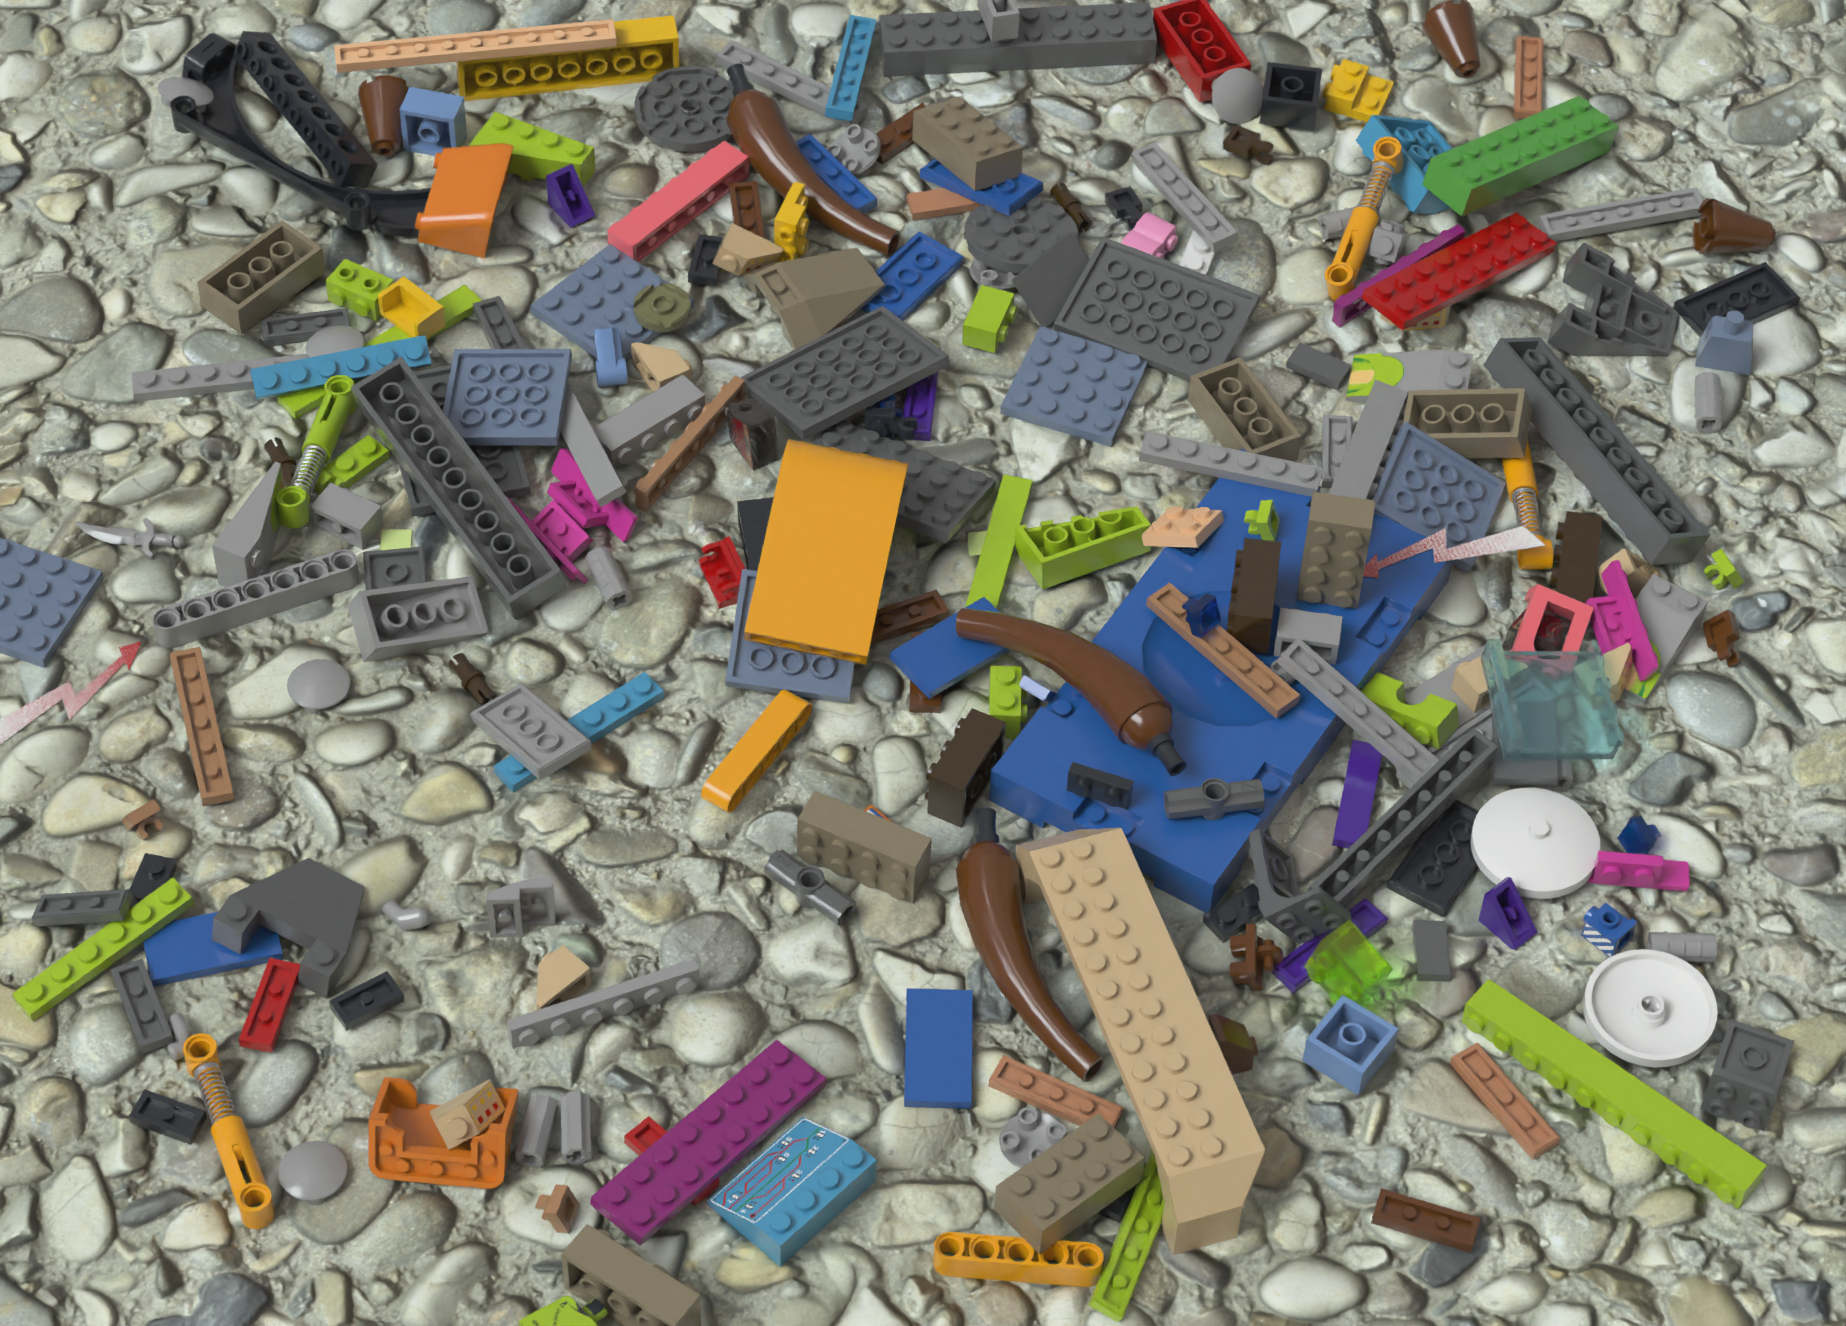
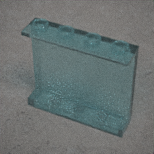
[1481,639,1624,759]

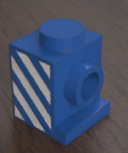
[1581,903,1637,957]

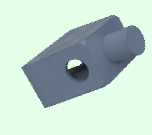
[1695,310,1753,375]

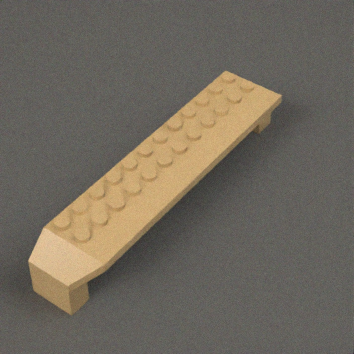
[1015,828,1265,1255]

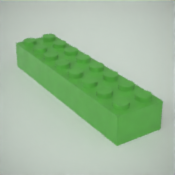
[1422,96,1619,216]

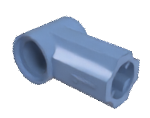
[594,327,628,387]

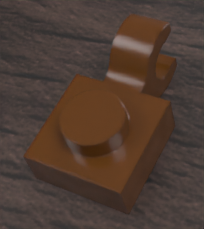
[1702,610,1740,668]

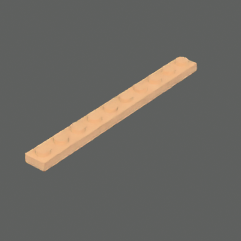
[334,19,617,73]

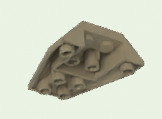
[743,248,885,350]

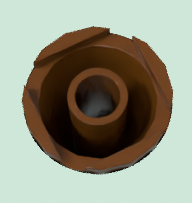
[1420,0,1481,78]
[358,75,412,157]
[1692,198,1776,255]

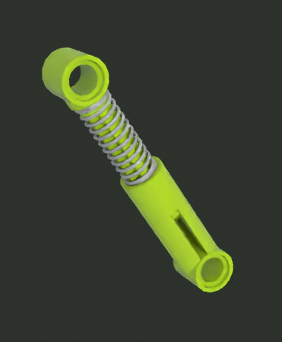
[276,375,357,529]

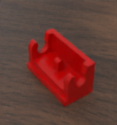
[698,536,746,609]

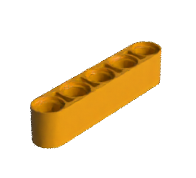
[701,689,813,813]
[933,1232,1104,1287]

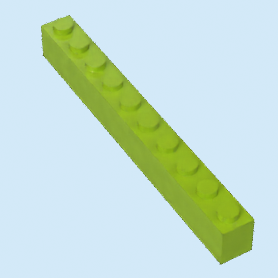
[1461,979,1767,1209]

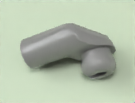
[382,900,432,930]
[167,1013,192,1061]

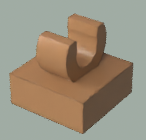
[121,799,163,840]
[535,1184,580,1233]

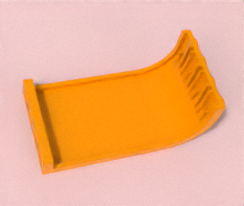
[744,439,909,665]

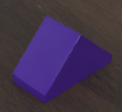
[546,164,596,227]
[1478,877,1537,950]

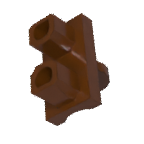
[1230,923,1283,991]

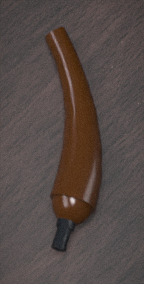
[726,63,900,257]
[956,608,1187,776]
[956,808,1105,1082]

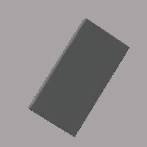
[1286,342,1352,390]
[1412,920,1451,981]

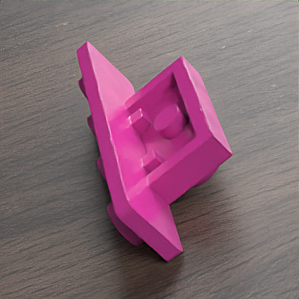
[547,448,638,542]
[507,497,594,584]
[1585,560,1658,681]
[1586,851,1690,891]

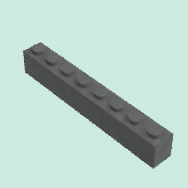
[1308,727,1498,908]

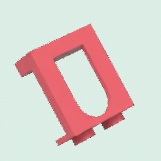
[1505,584,1594,681]

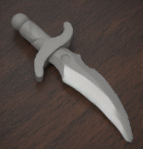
[76,518,185,560]

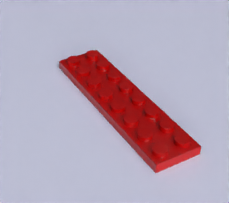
[1361,212,1557,331]

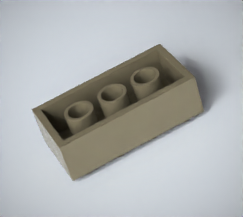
[912,97,1023,191]
[197,220,326,335]
[1188,357,1301,461]
[1403,388,1532,459]
[1296,492,1375,609]
[797,791,932,903]
[994,1113,1145,1254]
[561,1224,701,1326]

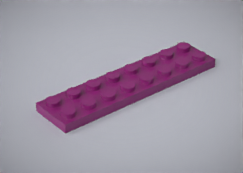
[590,1040,826,1246]

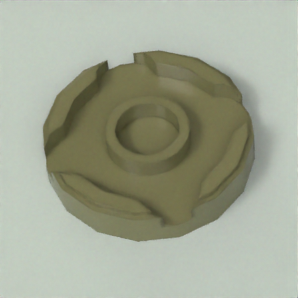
[634,283,691,332]

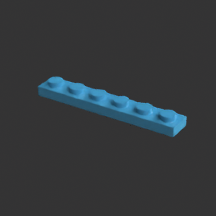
[825,15,877,121]
[250,335,431,400]
[494,672,664,793]

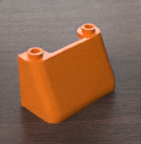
[414,143,514,258]
[368,1077,519,1189]

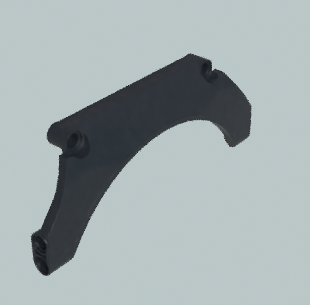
[170,33,431,236]

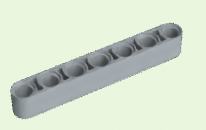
[152,549,359,649]

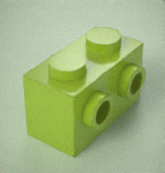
[326,259,394,321]
[962,285,1017,353]
[988,666,1027,739]

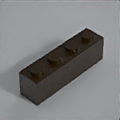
[1550,511,1602,625]

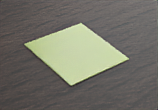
[380,529,412,550]
[967,531,987,556]

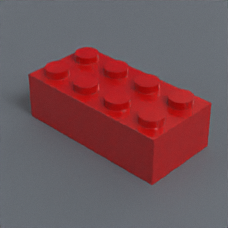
[1153,0,1252,103]

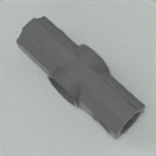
[1163,778,1265,820]
[764,849,856,925]

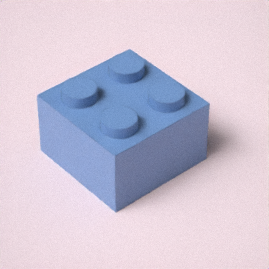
[400,87,467,156]
[1302,995,1399,1095]

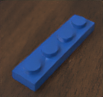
[796,134,877,213]

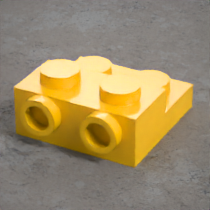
[1322,59,1394,122]
[774,182,809,261]

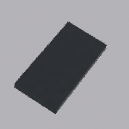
[1673,262,1800,338]
[1386,800,1479,917]

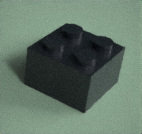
[1259,62,1322,131]

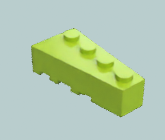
[469,112,595,187]
[1015,506,1151,590]

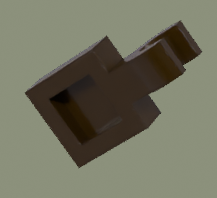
[1223,125,1274,165]

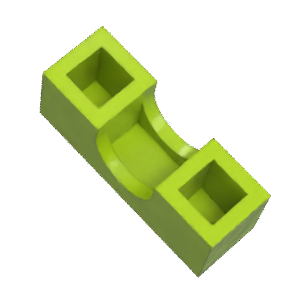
[1361,672,1459,749]

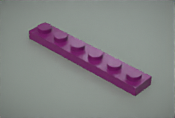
[1332,224,1465,328]

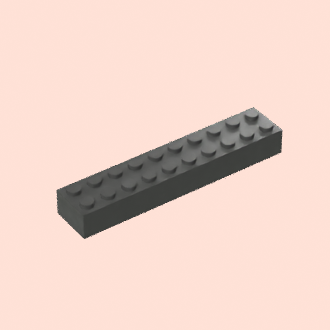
[879,2,1157,77]
[1484,337,1710,565]
[351,356,566,620]

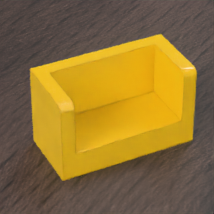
[378,276,445,339]

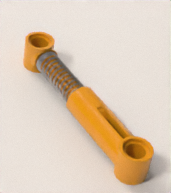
[1325,137,1404,301]
[1501,432,1553,570]
[183,1033,275,1229]

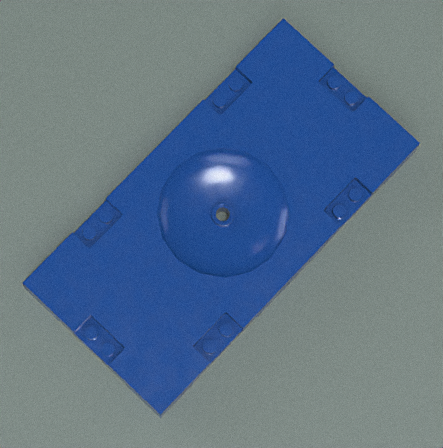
[989,449,1453,913]

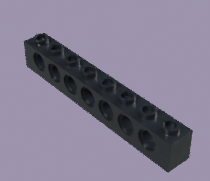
[233,31,378,187]

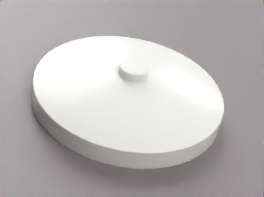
[1471,788,1600,899]
[1583,949,1718,1067]

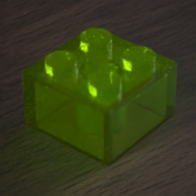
[1304,919,1393,1006]

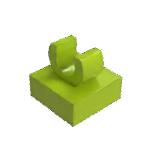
[1244,500,1280,541]
[1704,549,1744,590]

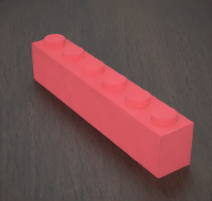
[607,141,749,263]

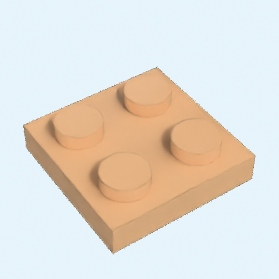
[1141,506,1224,548]

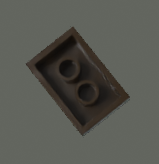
[1226,538,1282,654]
[925,708,1006,828]

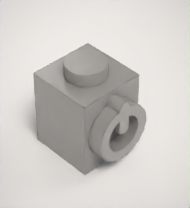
[1367,220,1408,265]

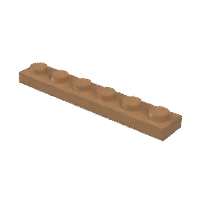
[634,376,745,512]
[1146,582,1300,719]
[169,647,234,806]

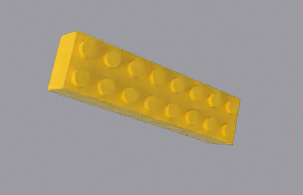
[456,15,679,101]

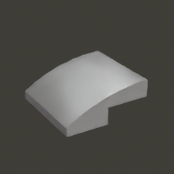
[486,877,556,938]

